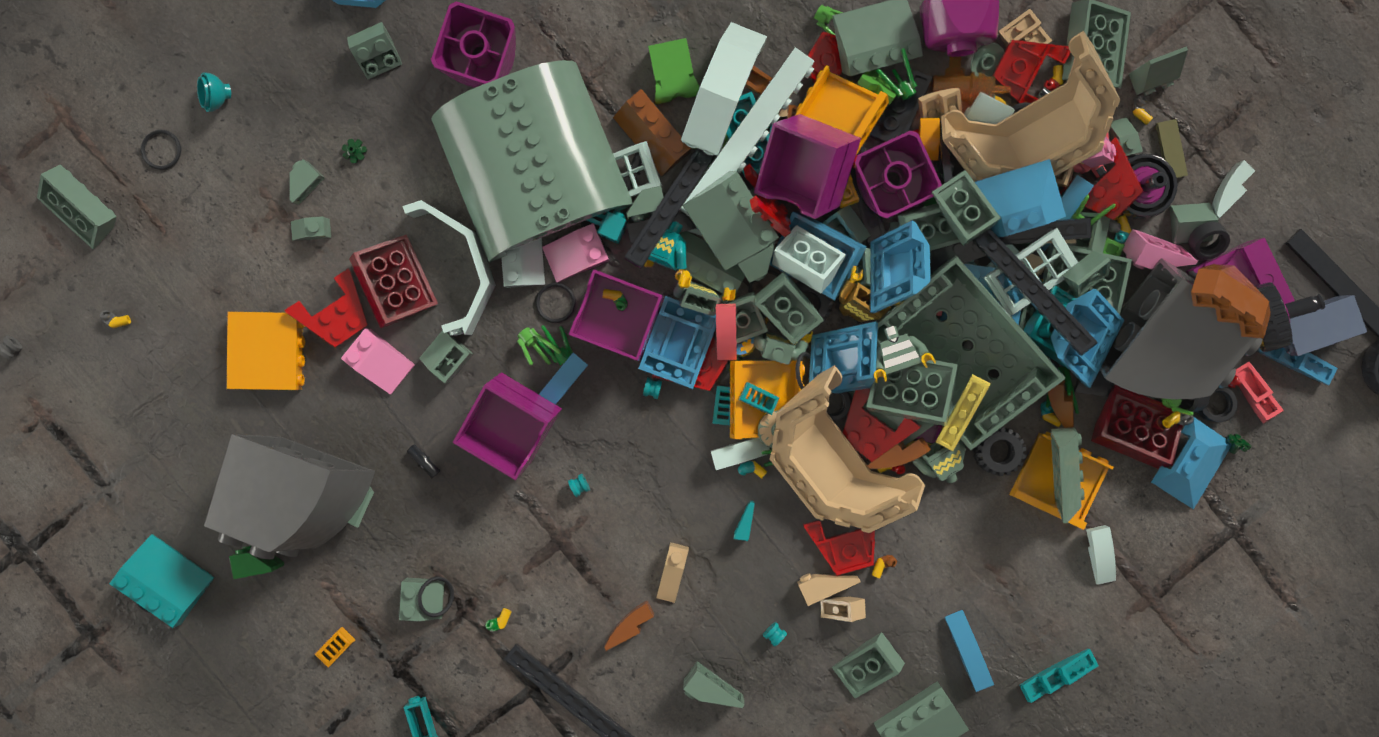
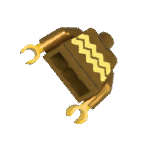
[839,266,900,322]

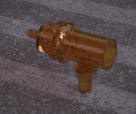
[932,56,1011,106]

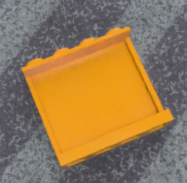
[795,65,889,157]
[227,312,305,390]
[730,361,805,439]
[1009,431,1114,530]

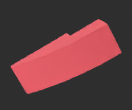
[716,304,737,360]
[1235,362,1284,424]

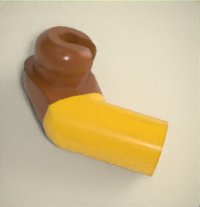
[871,555,897,578]

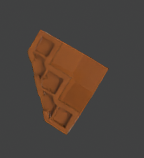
[1191,264,1270,339]

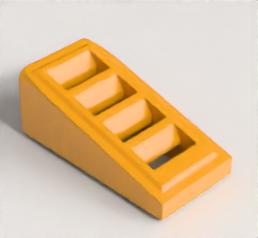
[315,627,355,668]

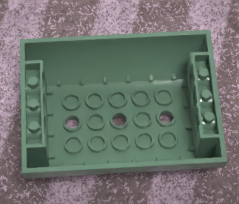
[877,256,1065,450]

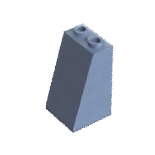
[1284,295,1367,356]

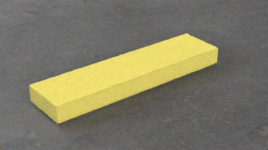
[936,374,991,451]

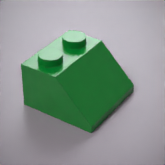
[229,545,284,579]

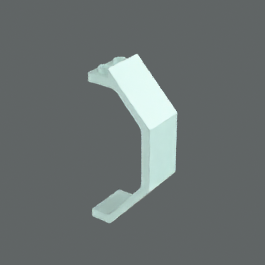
[681,22,767,156]
[403,200,496,336]

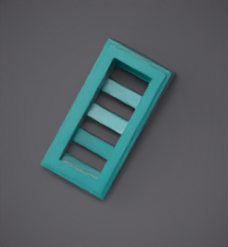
[739,382,780,415]
[712,386,730,425]
[733,500,755,541]

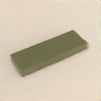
[1155,119,1188,178]

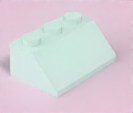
[772,225,846,293]
[502,238,545,288]

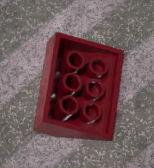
[349,234,438,329]
[1091,384,1183,469]

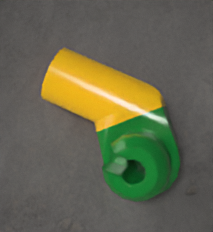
[602,289,628,311]
[485,608,512,632]

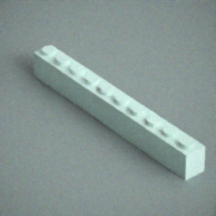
[681,47,814,217]

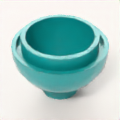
[197,72,231,112]

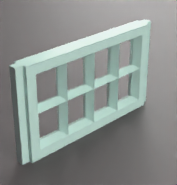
[613,141,662,197]
[984,228,1078,316]

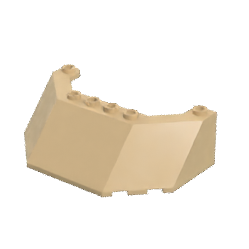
[941,31,1120,182]
[770,365,925,533]

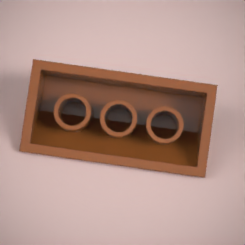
[613,89,691,176]

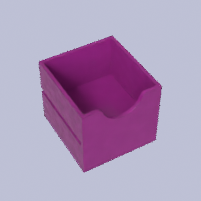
[754,114,861,219]
[569,269,664,361]
[452,372,562,480]

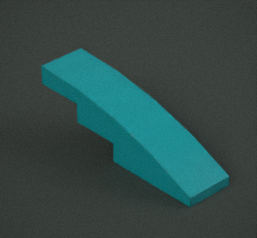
[1019,649,1099,703]

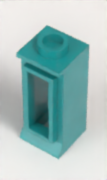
[403,696,438,737]

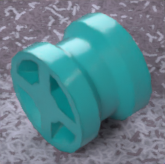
[643,377,662,399]
[568,474,590,497]
[763,622,787,647]

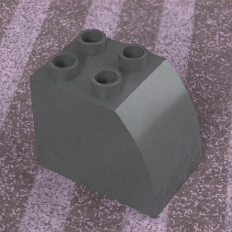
[1100,258,1262,399]
[204,434,375,559]

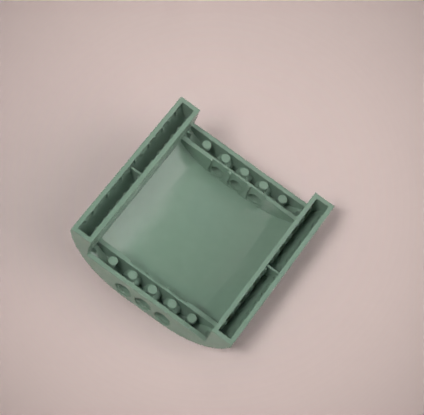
[431,60,633,263]

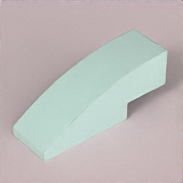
[1211,160,1255,218]
[711,438,770,470]
[1086,525,1116,585]

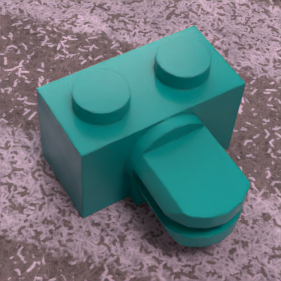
[586,211,628,244]

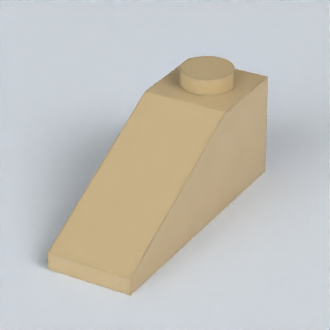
[656,542,689,603]
[797,573,861,606]

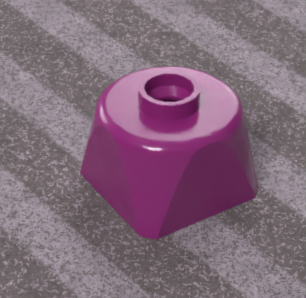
[919,0,999,57]
[431,1,516,88]
[855,131,942,218]

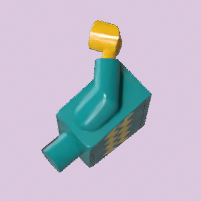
[645,221,690,281]

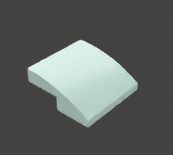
[964,92,1015,124]

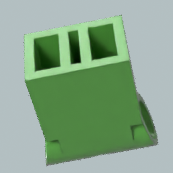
[648,38,700,105]

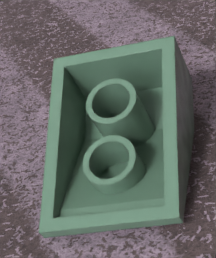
[1129,46,1188,96]
[932,170,1001,246]
[755,272,824,345]
[832,632,905,698]
[683,661,745,708]

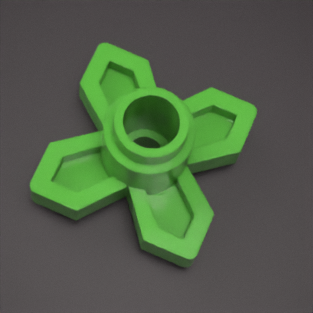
[858,70,899,104]

